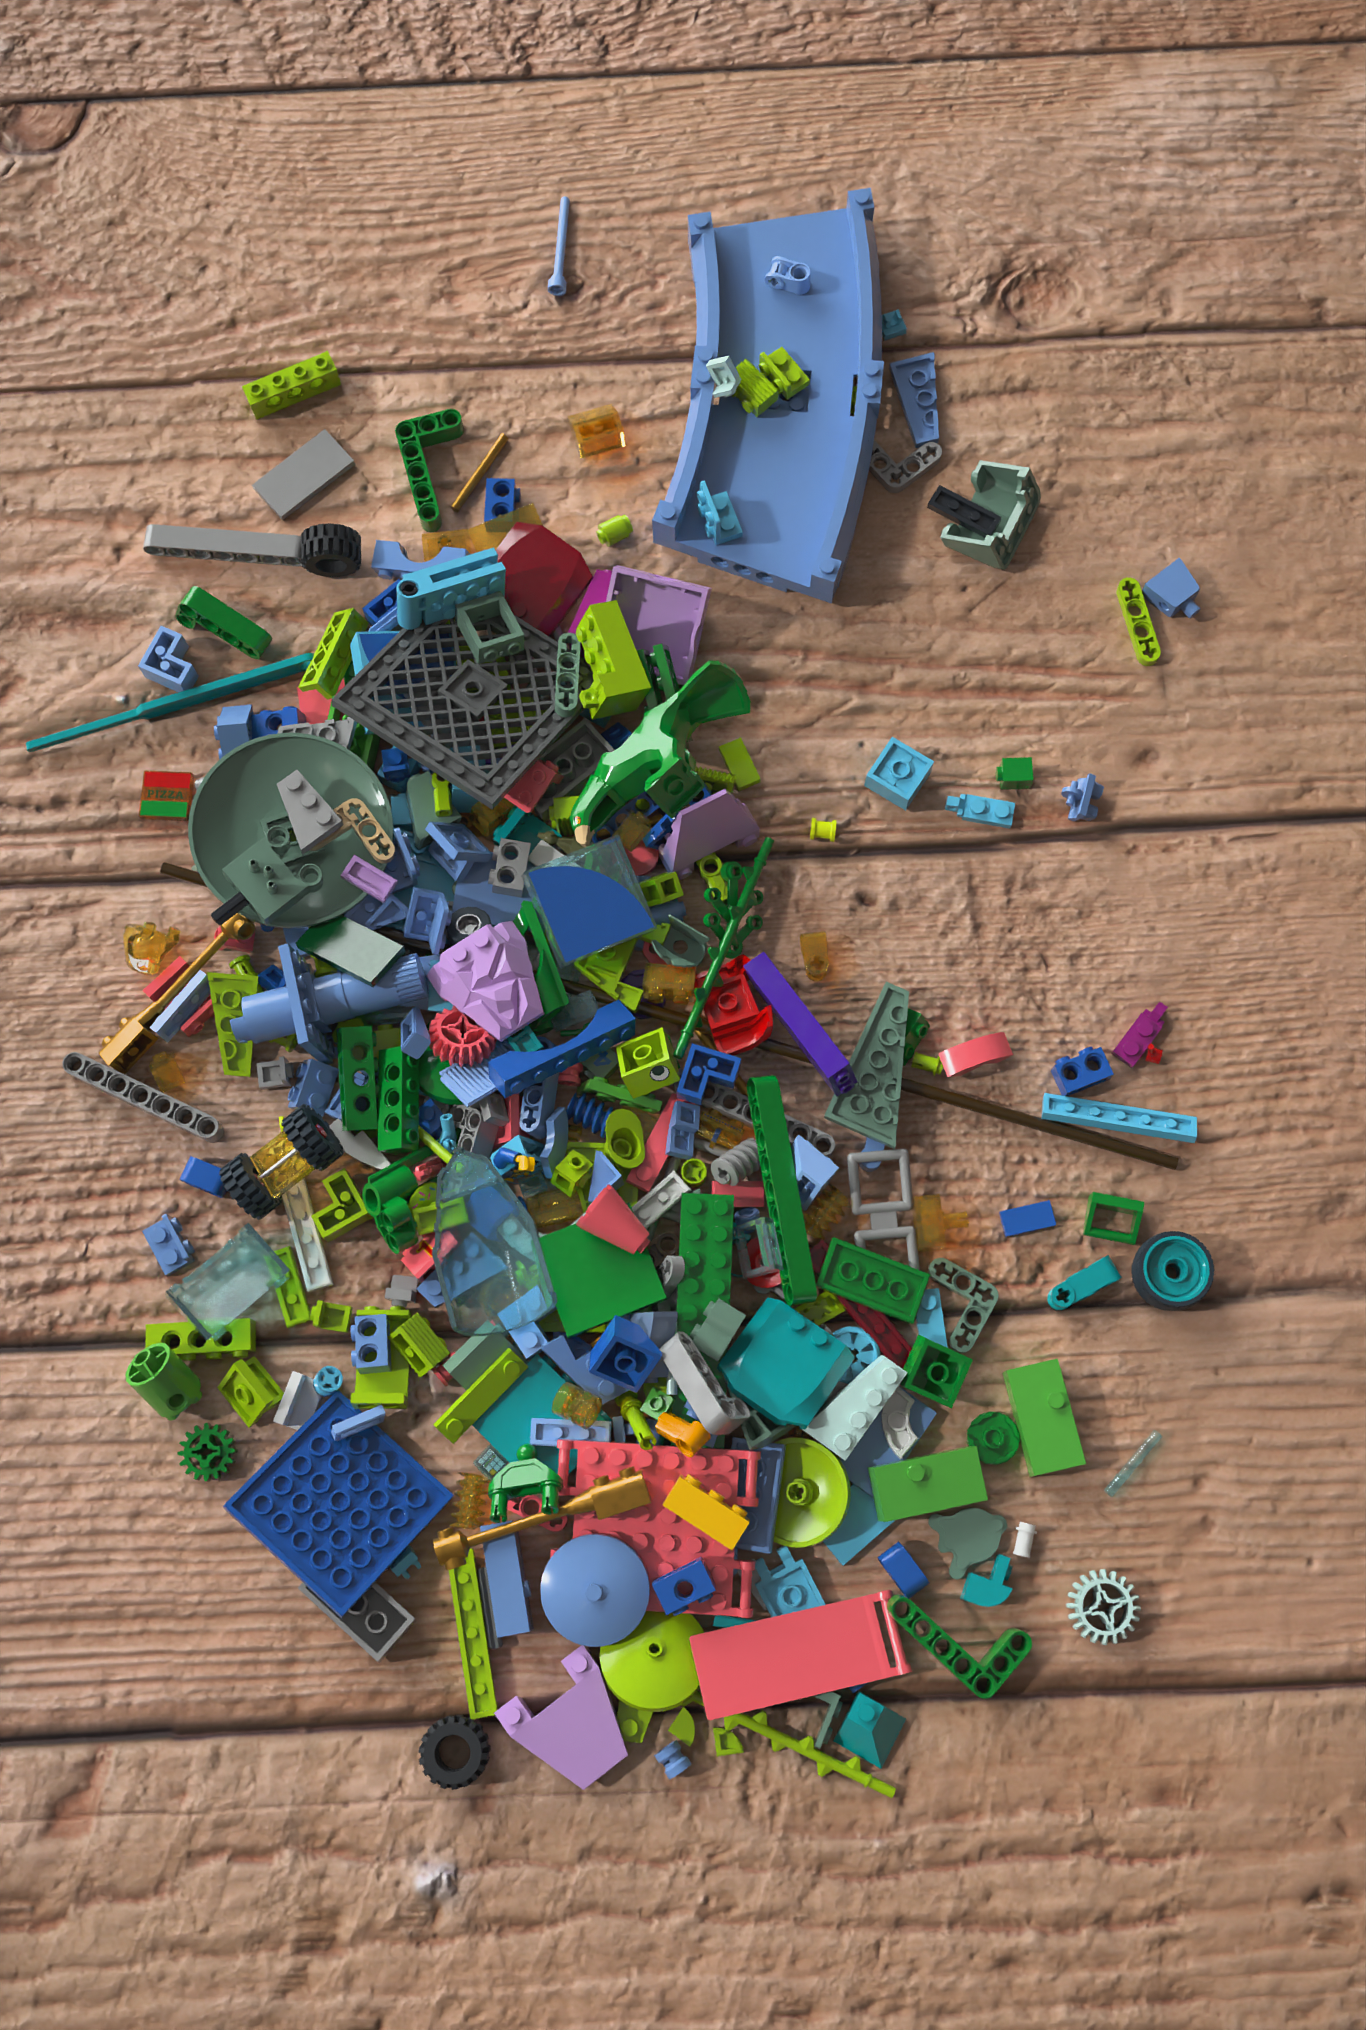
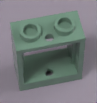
[455,591,524,664]

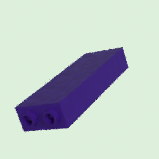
[743,952,857,1096]

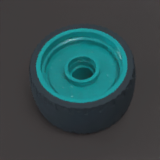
[1131,1231,1214,1311]

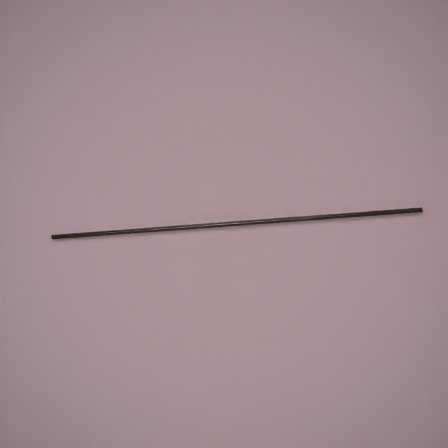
[160,862,1179,1170]

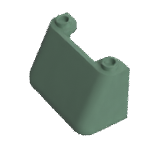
[940,460,1041,570]

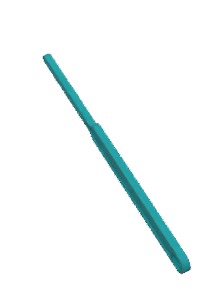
[26,653,314,752]

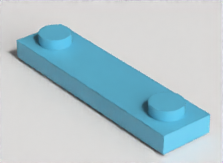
[916,1288,948,1348]

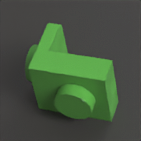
[640,1387,675,1421]

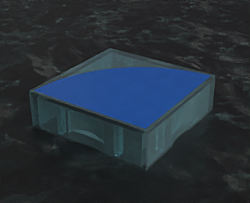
[522,835,657,969]

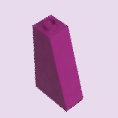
[568,569,612,658]

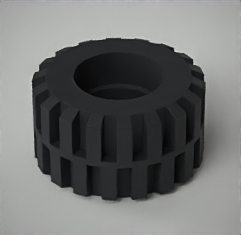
[301,523,361,577]
[418,1715,491,1790]

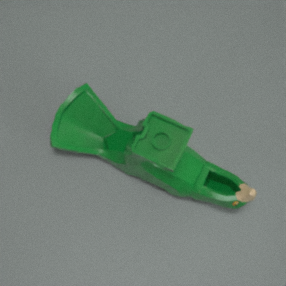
[570,660,751,848]

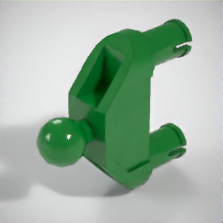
[488,1444,563,1523]

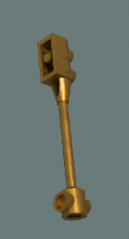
[98,914,255,1075]
[433,1466,651,1571]

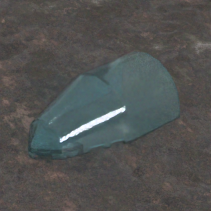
[432,1147,558,1336]

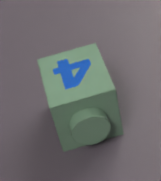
[582,1048,619,1080]

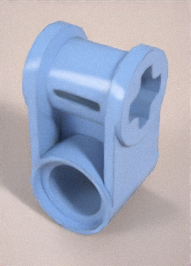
[764,256,811,295]

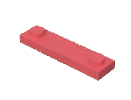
[626,1093,695,1193]

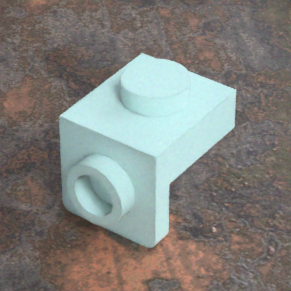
[706,356,742,398]

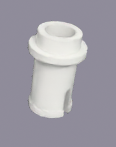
[1013,1522,1037,1558]

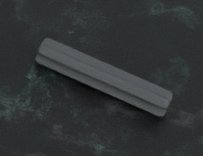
[477,1567,503,1649]

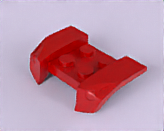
[689,954,773,1056]

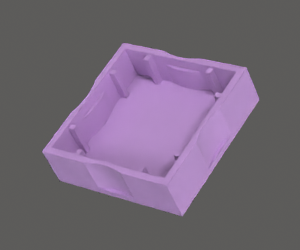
[606,565,712,685]

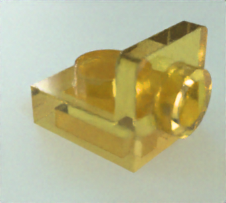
[149,1051,186,1093]

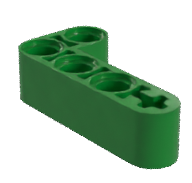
[175,586,272,659]

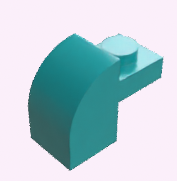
[960,1554,1013,1607]

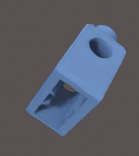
[1142,558,1200,619]

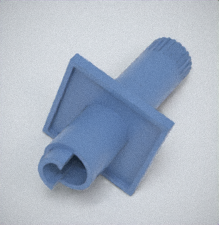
[230,943,429,1065]

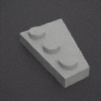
[277,717,357,750]
[277,770,344,854]

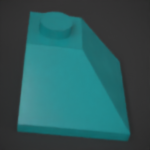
[833,1691,906,1769]

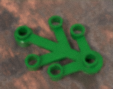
[703,861,763,959]

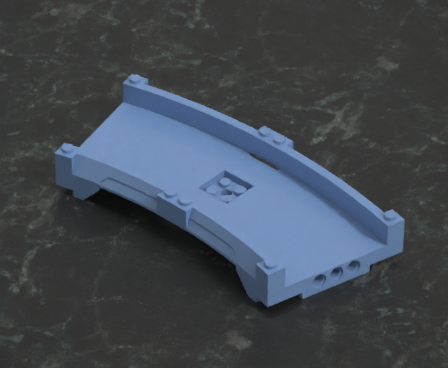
[652,188,884,604]

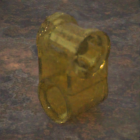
[800,931,829,982]

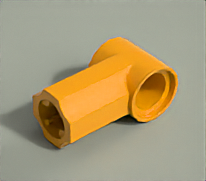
[655,1412,711,1457]

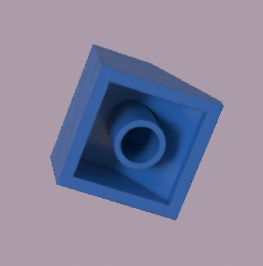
[589,1315,662,1393]

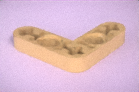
[309,798,395,863]

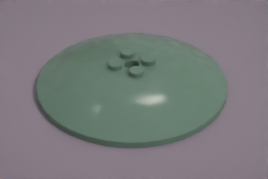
[188,733,393,928]

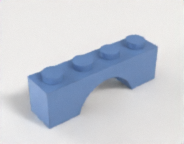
[371,540,470,580]

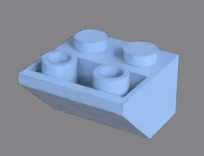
[791,1135,839,1211]

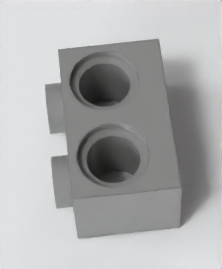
[488,838,531,898]

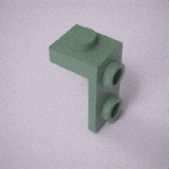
[814,1691,843,1749]

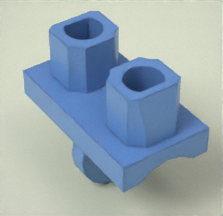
[1061,773,1104,822]

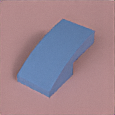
[665,1101,700,1160]

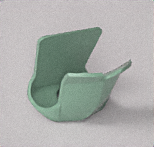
[651,914,710,969]

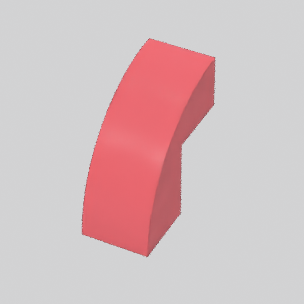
[939,1032,1013,1077]

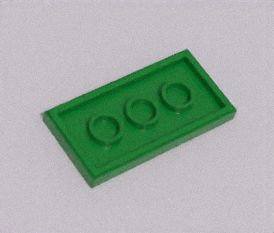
[816,1237,930,1324]

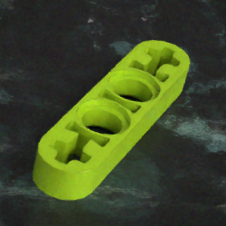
[1116,577,1161,666]

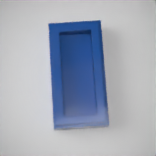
[999,1200,1056,1238]

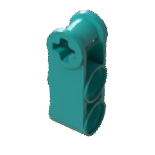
[1047,1255,1122,1310]

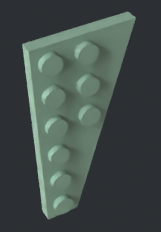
[824,982,909,1149]

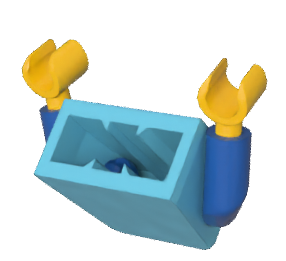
[486,1135,545,1184]

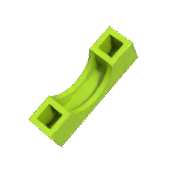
[625,872,684,908]

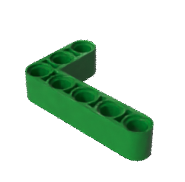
[395,409,464,533]
[887,1595,1032,1699]

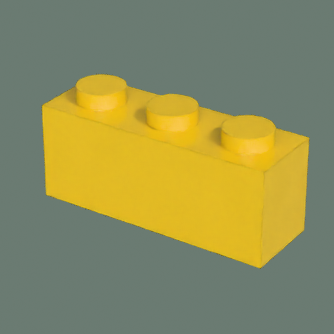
[663,1474,750,1550]

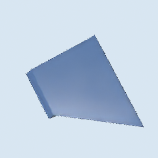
[588,1151,624,1205]

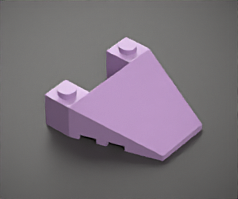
[658,789,760,880]
[494,1645,628,1790]

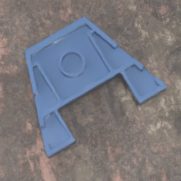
[540,1312,636,1406]

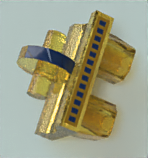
[695,1108,745,1150]

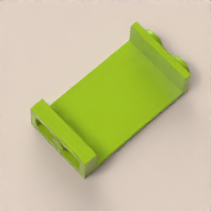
[351,1306,412,1409]

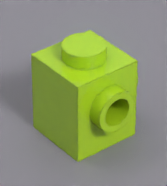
[550,1149,594,1197]

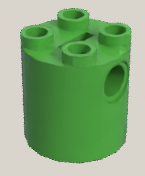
[125,1343,202,1421]

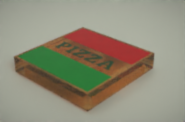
[139,770,194,821]

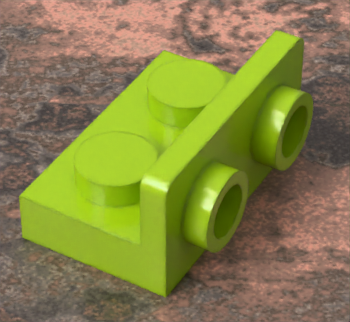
[758,347,810,399]

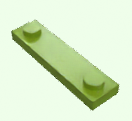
[433,1348,528,1444]

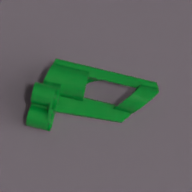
[513,900,570,1036]
[362,1128,462,1254]

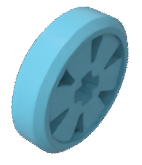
[833,1326,880,1384]

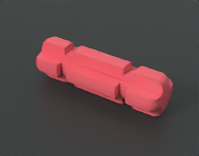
[412,1157,447,1181]

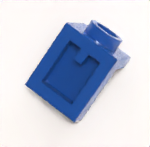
[381,748,411,782]

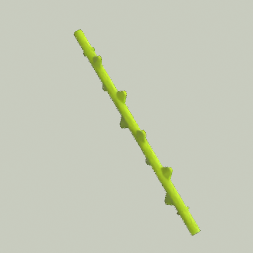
[681,1691,896,1798]

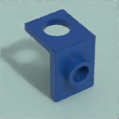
[601,722,632,750]

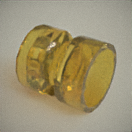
[552,1382,602,1429]

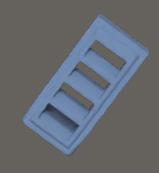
[401,1006,431,1059]

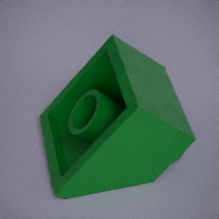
[900,1334,973,1409]

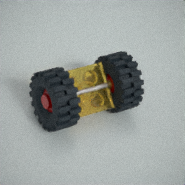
[219,1104,344,1220]

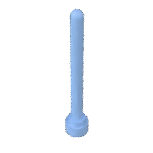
[548,197,570,296]

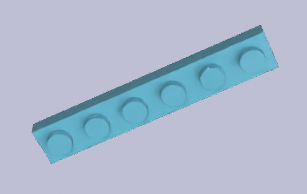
[1041,1093,1197,1143]

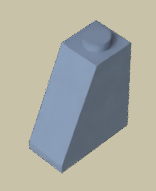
[630,1311,678,1383]

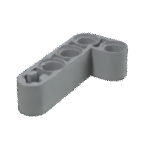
[443,1104,499,1205]
[660,1331,750,1435]

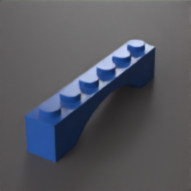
[488,999,636,1098]

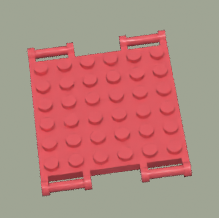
[550,1439,761,1618]

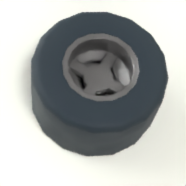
[446,907,492,947]

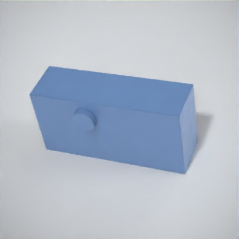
[480,1520,534,1638]

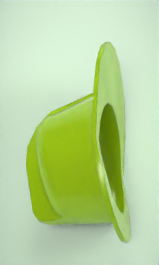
[604,1109,645,1169]

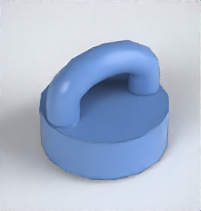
[734,1207,761,1235]

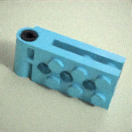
[397,547,506,629]

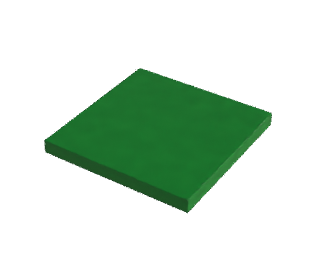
[532,1202,667,1339]

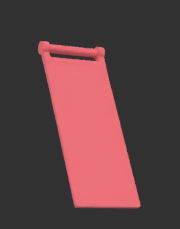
[689,1590,912,1720]

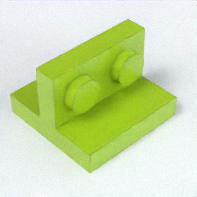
[217,1356,284,1428]

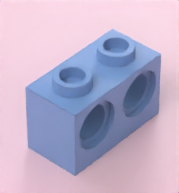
[351,1314,391,1374]

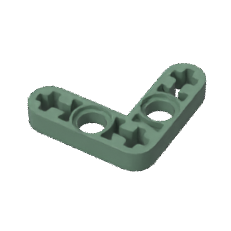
[928,1258,999,1353]

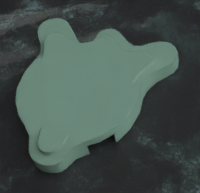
[928,1508,1007,1580]

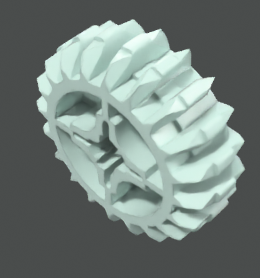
[1066,1569,1141,1645]

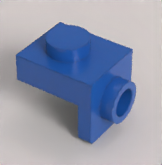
[258,964,286,991]
[419,1098,444,1140]

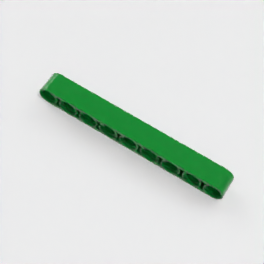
[747,1075,817,1306]

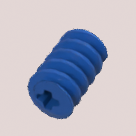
[566,1092,614,1139]

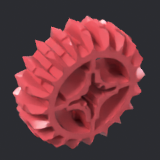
[428,1005,497,1067]

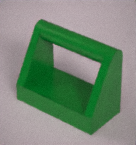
[1083,1192,1145,1245]

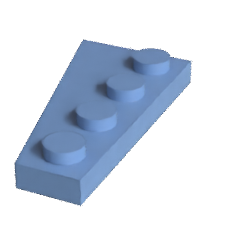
[889,352,939,448]

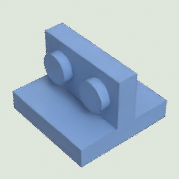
[425,821,493,881]

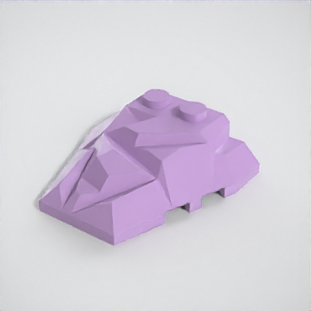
[426,921,544,1042]

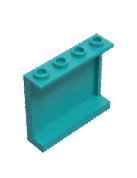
[472,1354,613,1494]

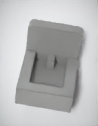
[257,1056,294,1090]
[385,1275,418,1307]

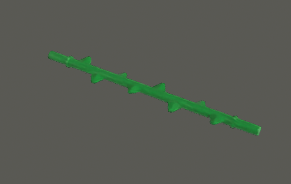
[673,837,774,1059]

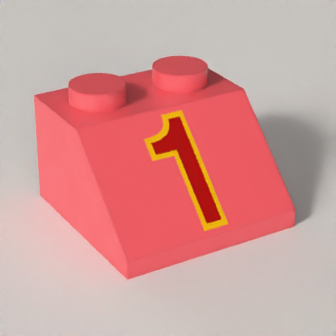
[401,1230,459,1282]

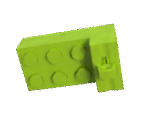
[576,600,651,720]

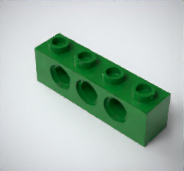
[336,1026,379,1131]
[378,1046,419,1154]

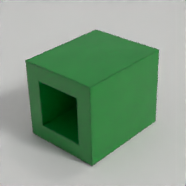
[996,757,1033,790]

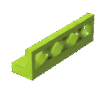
[298,608,369,700]

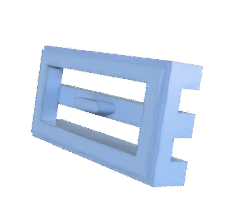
[331,1405,385,1441]

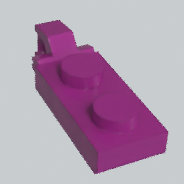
[1111,1001,1168,1068]

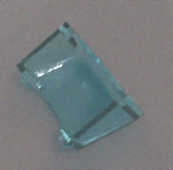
[165,1223,290,1341]

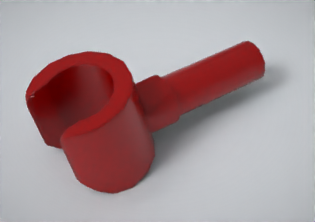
[1145,1044,1163,1064]

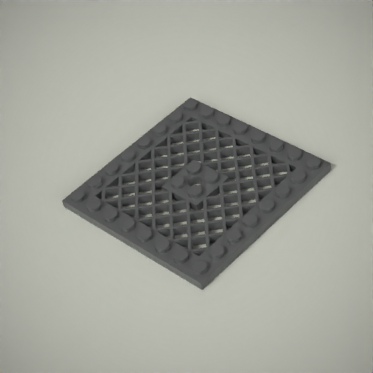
[331,615,594,810]

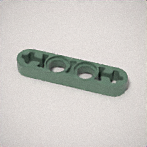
[554,633,580,718]

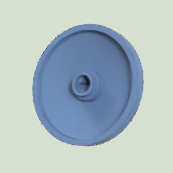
[540,1533,650,1647]

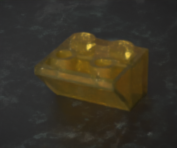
[567,404,625,458]
[643,963,696,1005]

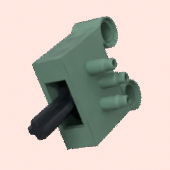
[211,825,323,926]

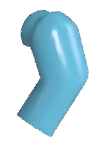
[439,1114,457,1153]

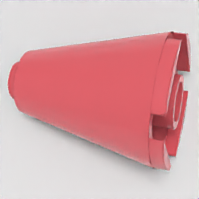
[576,1184,651,1254]

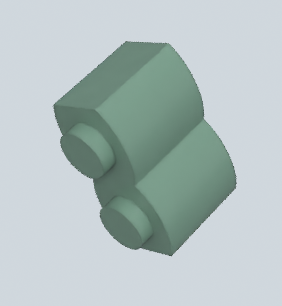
[689,1298,746,1362]

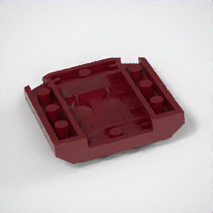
[496,522,593,637]

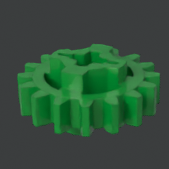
[177,1423,237,1482]

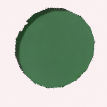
[966,1411,1020,1465]

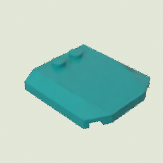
[717,1298,855,1430]

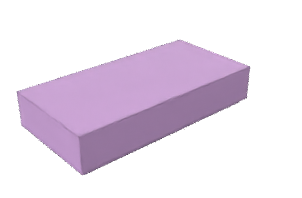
[341,855,398,903]

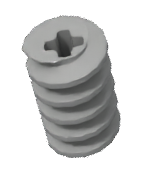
[711,1137,761,1186]

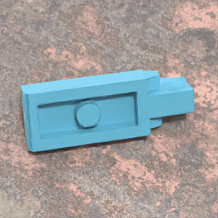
[945,794,1015,829]

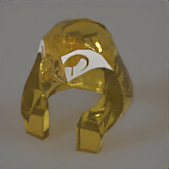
[123,922,180,976]

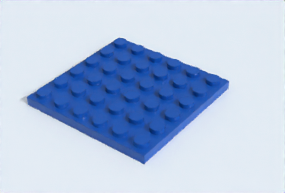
[223,1390,454,1618]

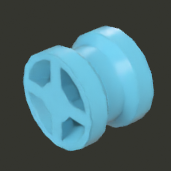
[313,1366,343,1396]

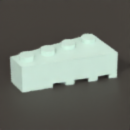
[799,1355,907,1460]

